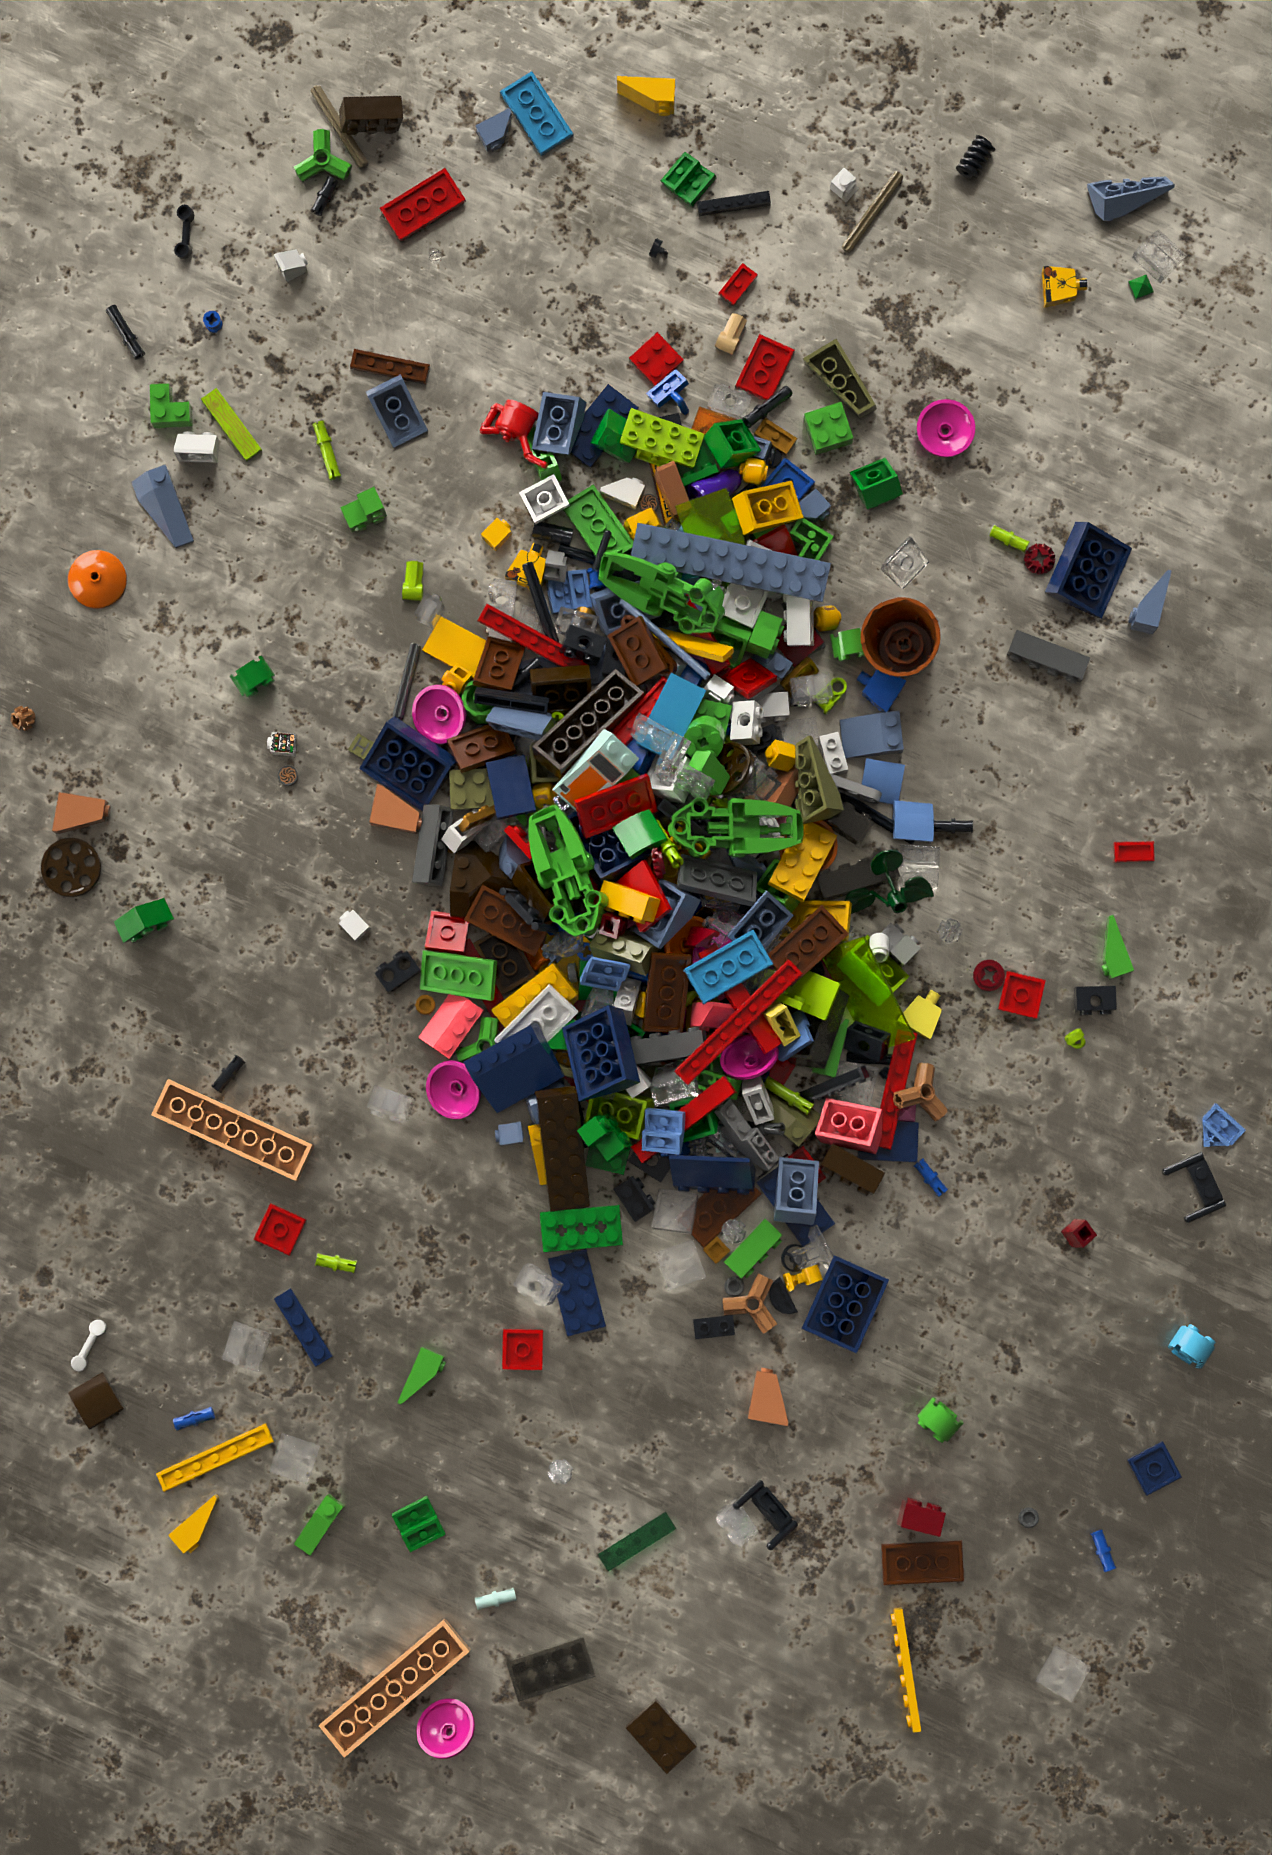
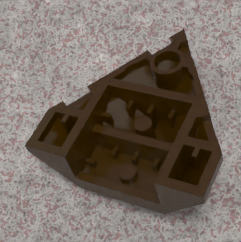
[450,841,518,918]

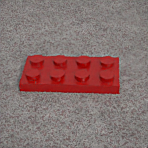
[380,168,466,242]
[574,773,657,838]

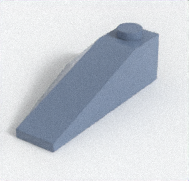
[1087,176,1175,221]
[132,464,194,548]

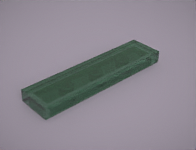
[598,1511,676,1572]

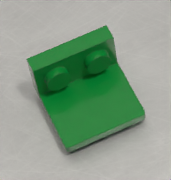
[675,438,720,487]

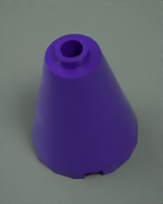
[686,469,742,518]

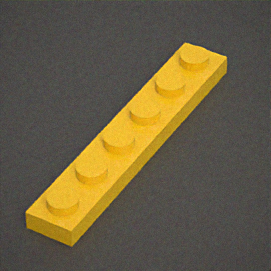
[890,1608,921,1733]

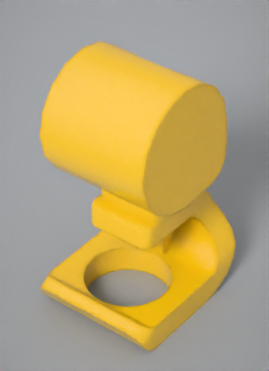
[782,1264,823,1292]

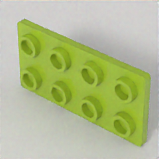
[620,408,704,468]
[760,966,841,1020]

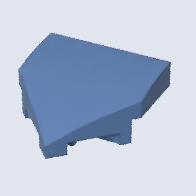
[1203,1103,1246,1147]

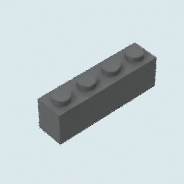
[1007,630,1090,683]
[412,805,454,886]
[630,1027,707,1066]

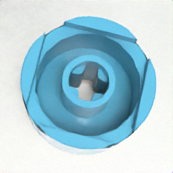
[1168,1324,1216,1369]

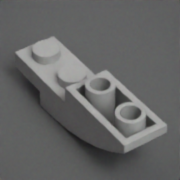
[714,1098,779,1171]

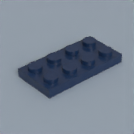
[570,384,639,469]
[756,1167,835,1247]
[548,1249,606,1336]

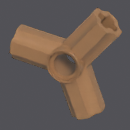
[893,1063,948,1121]
[722,1274,777,1334]

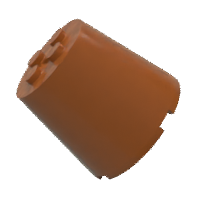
[861,597,941,677]

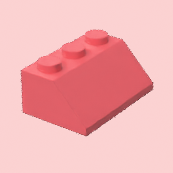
[418,994,485,1060]
[690,1002,750,1037]
[815,1098,883,1154]

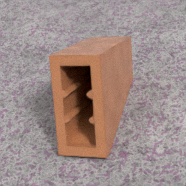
[654,461,692,520]
[753,764,798,818]
[369,784,422,834]
[52,792,111,834]
[748,1368,788,1426]

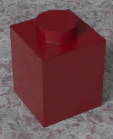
[1061,1219,1097,1248]

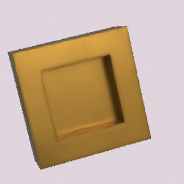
[703,1236,731,1264]

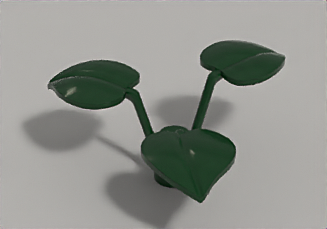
[844,849,934,914]

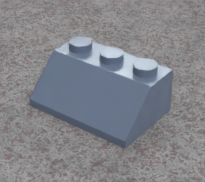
[486,706,556,741]
[727,891,794,949]

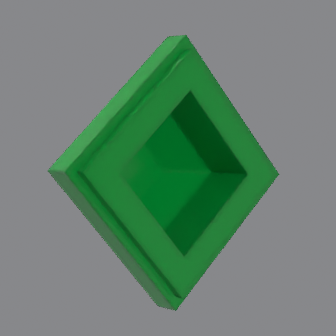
[1128,274,1154,299]

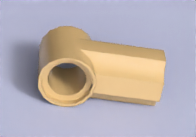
[715,313,747,355]

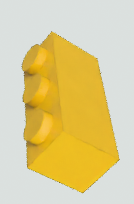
[597,880,661,924]

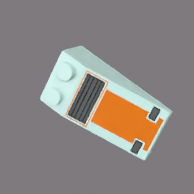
[552,729,639,812]

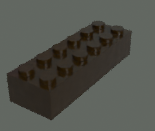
[532,669,644,780]
[535,1086,590,1212]

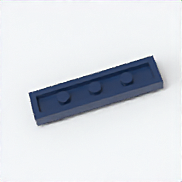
[274,1288,333,1367]

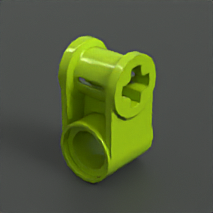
[811,678,847,715]

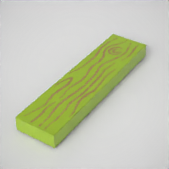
[201,388,262,462]

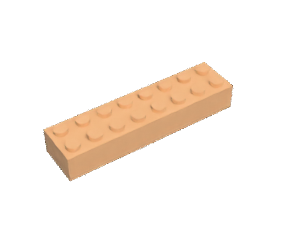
[151,1079,315,1182]
[319,1619,471,1757]

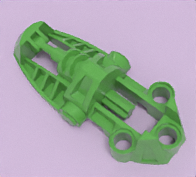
[598,549,725,634]
[668,797,804,858]
[528,804,608,937]

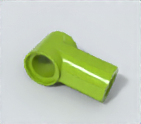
[402,561,423,601]

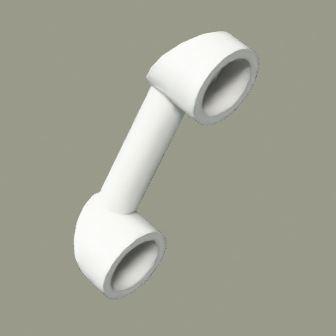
[71,1320,107,1372]

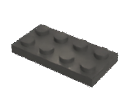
[677,853,757,907]

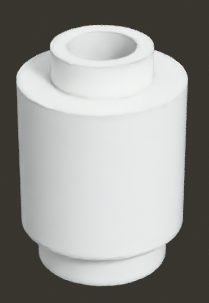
[869,933,889,963]

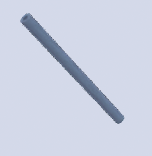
[619,599,710,680]

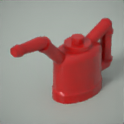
[480,399,548,469]

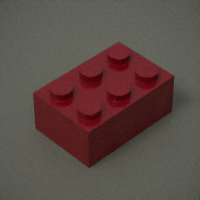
[897,1498,946,1537]

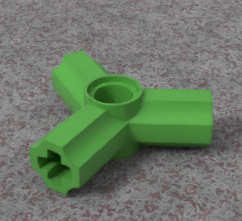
[293,129,352,182]
[456,1017,499,1064]

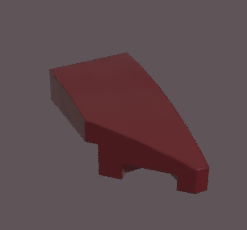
[685,927,720,949]

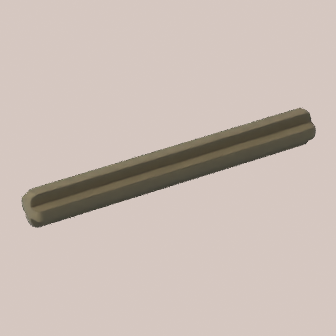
[310,85,368,168]
[842,171,903,253]

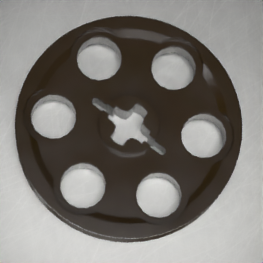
[710,742,754,799]
[41,838,101,897]

